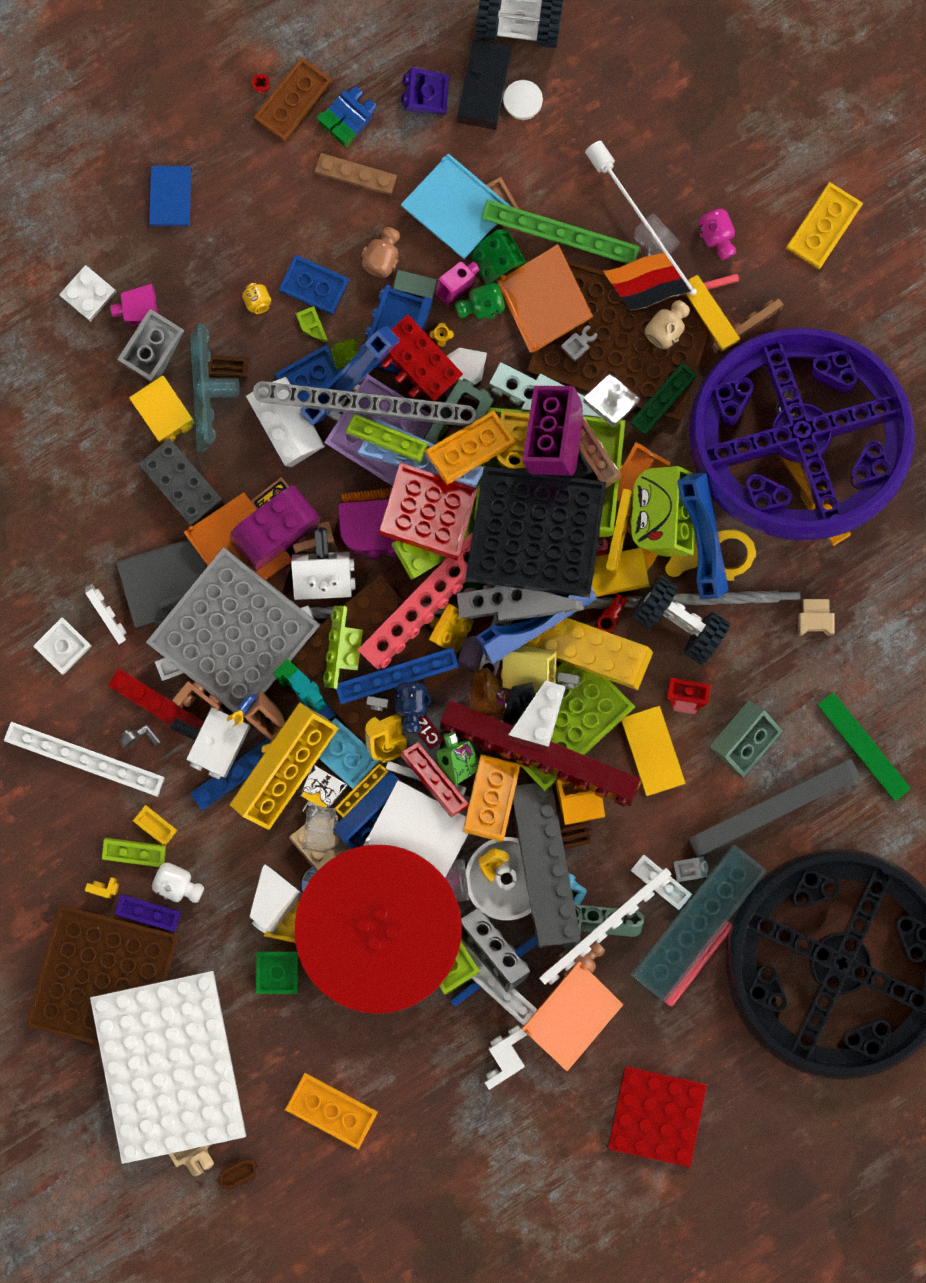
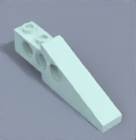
[489,362,612,419]

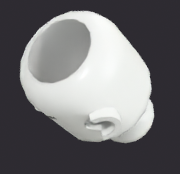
[152,863,204,903]

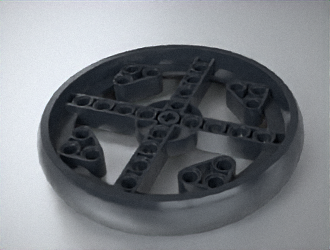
[726,848,926,1080]

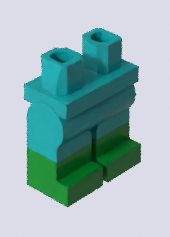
[273,659,326,713]

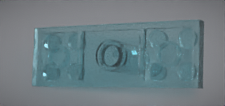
[190,324,239,452]

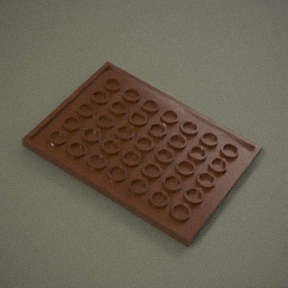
[527,260,710,422]

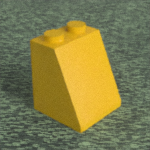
[129,375,195,445]

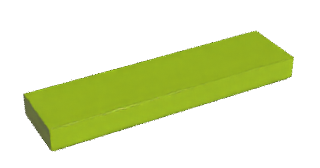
[346,414,429,463]

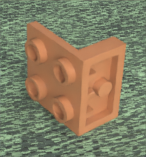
[172,682,224,712]

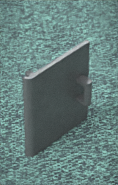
[116,539,207,629]

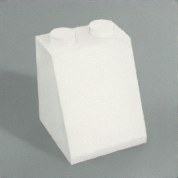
[250,864,302,933]

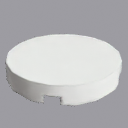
[503,80,543,120]

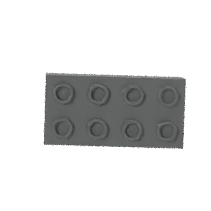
[139,438,224,526]

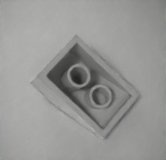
[117,309,184,383]

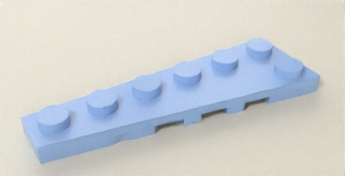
[358,418,484,488]

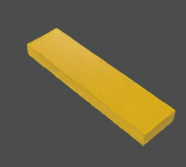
[685,275,740,351]
[606,489,633,572]

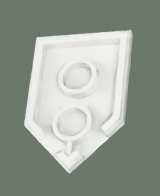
[443,348,487,399]

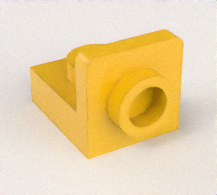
[85,877,119,898]

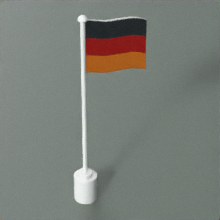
[585,141,697,310]

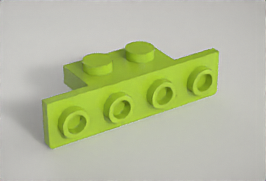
[323,606,363,689]

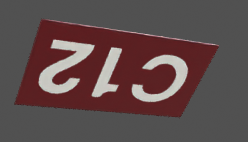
[418,715,444,750]

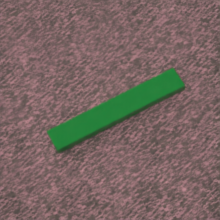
[817,692,911,802]

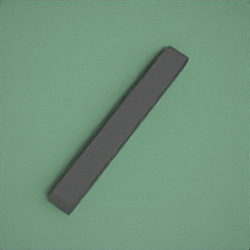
[688,759,861,857]

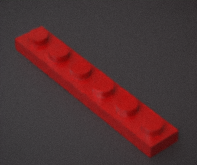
[108,668,204,730]

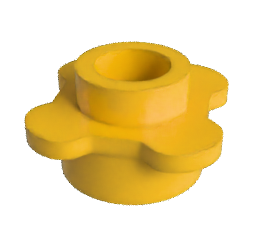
[430,323,454,347]

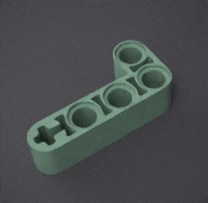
[563,905,644,949]

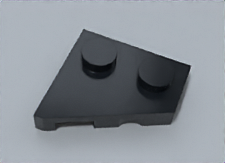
[502,682,536,725]

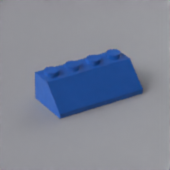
[332,771,400,849]

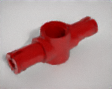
[594,593,628,633]

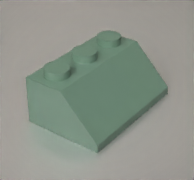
[709,701,783,778]

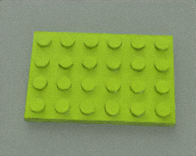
[501,663,635,791]

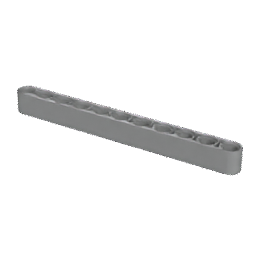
[253,381,476,426]

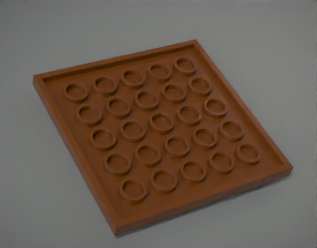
[292,575,459,745]
[26,904,180,1045]

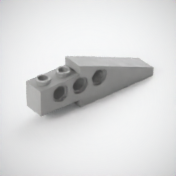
[457,585,584,622]

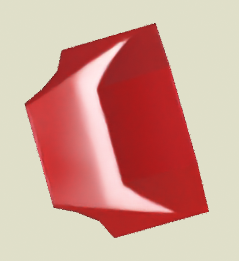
[667,678,711,715]

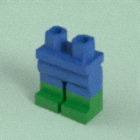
[317,86,377,148]

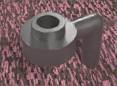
[119,724,162,749]

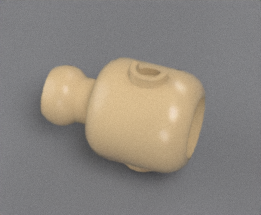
[645,300,690,349]

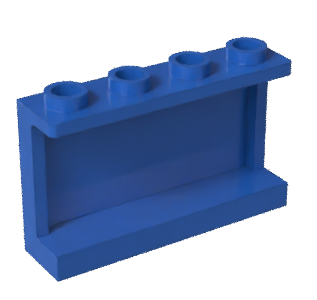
[360,284,433,375]

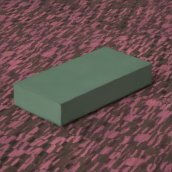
[393,270,437,299]

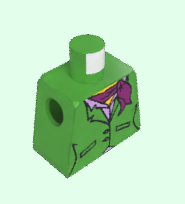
[437,732,479,784]

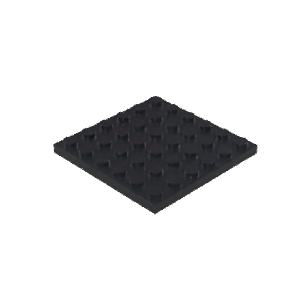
[466,466,606,598]

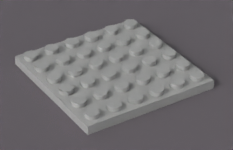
[146,547,320,718]

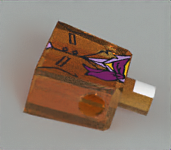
[470,668,507,717]

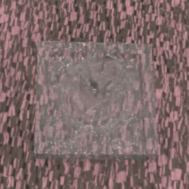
[583,374,640,427]

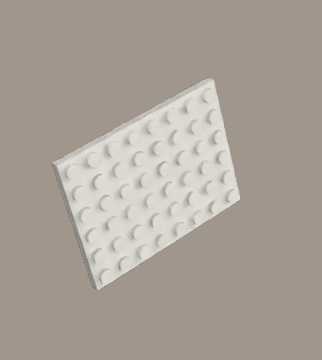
[90,971,246,1164]

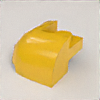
[365,714,407,763]

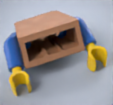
[227,692,285,753]

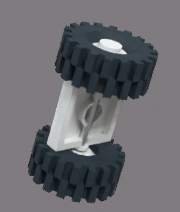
[476,0,563,48]
[631,575,730,665]

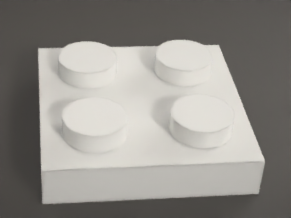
[59,265,116,322]
[33,617,92,675]

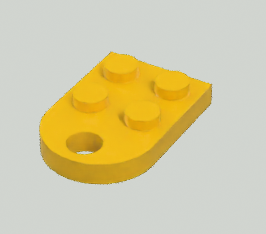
[496,411,530,471]

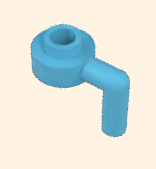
[569,873,587,905]

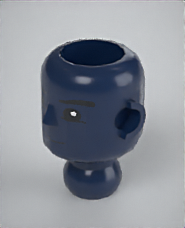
[394,683,431,733]

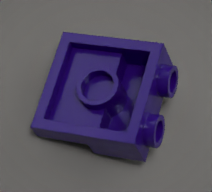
[401,67,449,115]

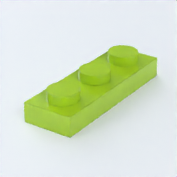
[102,838,166,867]

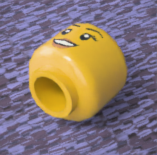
[242,283,272,314]

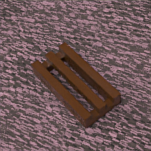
[207,355,249,379]
[560,823,591,849]

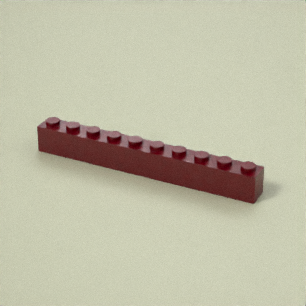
[440,700,641,807]

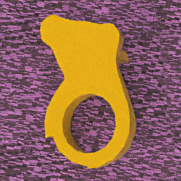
[665,528,756,581]

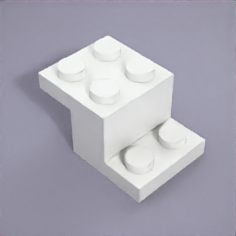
[485,1024,527,1090]

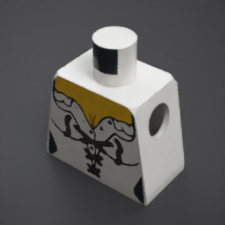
[301,765,348,817]

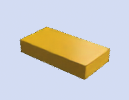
[133,805,178,846]

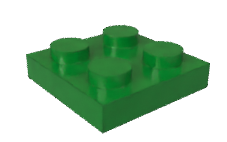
[256,952,298,994]

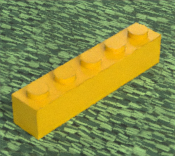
[334,763,388,818]

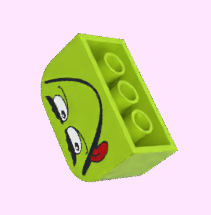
[630,466,695,557]

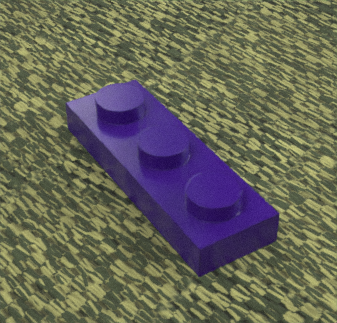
[115,894,181,932]

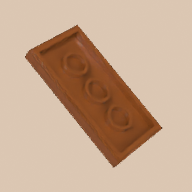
[253,57,333,143]

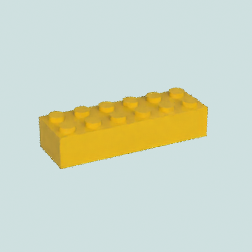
[524,618,653,690]
[230,703,339,830]

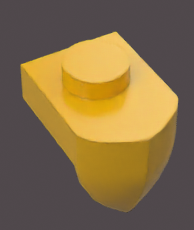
[478,848,510,883]

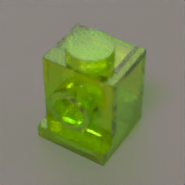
[330,339,358,369]

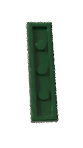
[629,362,698,436]

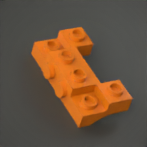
[615,442,671,535]

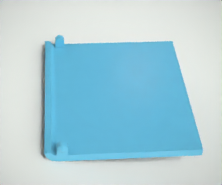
[401,153,510,259]

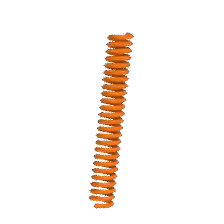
[341,488,392,503]

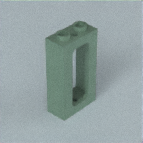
[423,378,494,445]

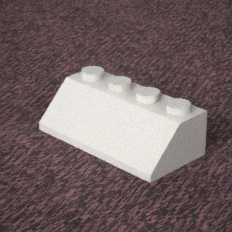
[246,377,325,467]

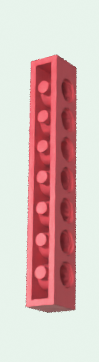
[358,532,473,670]

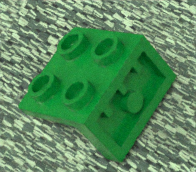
[469,229,527,284]

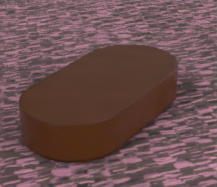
[218,1158,258,1190]

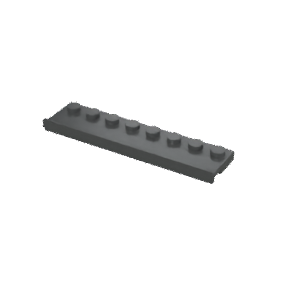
[512,783,581,948]

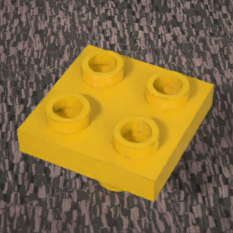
[429,604,474,656]

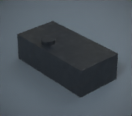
[458,39,512,130]

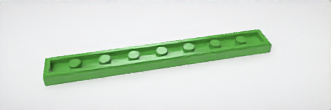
[481,199,640,264]

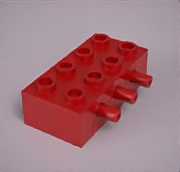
[380,315,463,402]

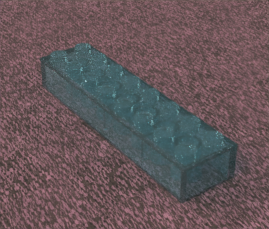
[630,845,767,1002]

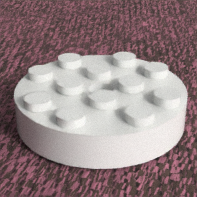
[465,837,531,920]

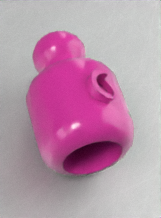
[698,208,736,260]

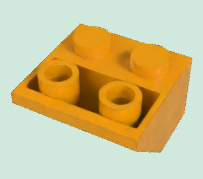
[556,780,605,825]

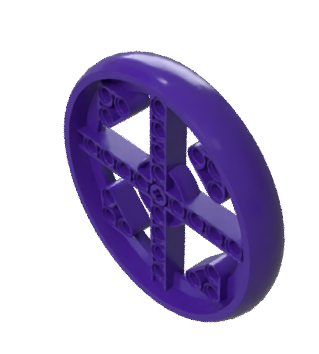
[689,328,915,541]

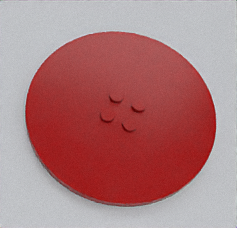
[294,845,462,1013]

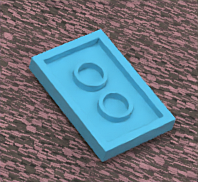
[319,718,379,789]

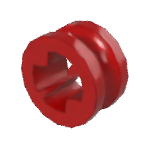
[252,74,271,93]

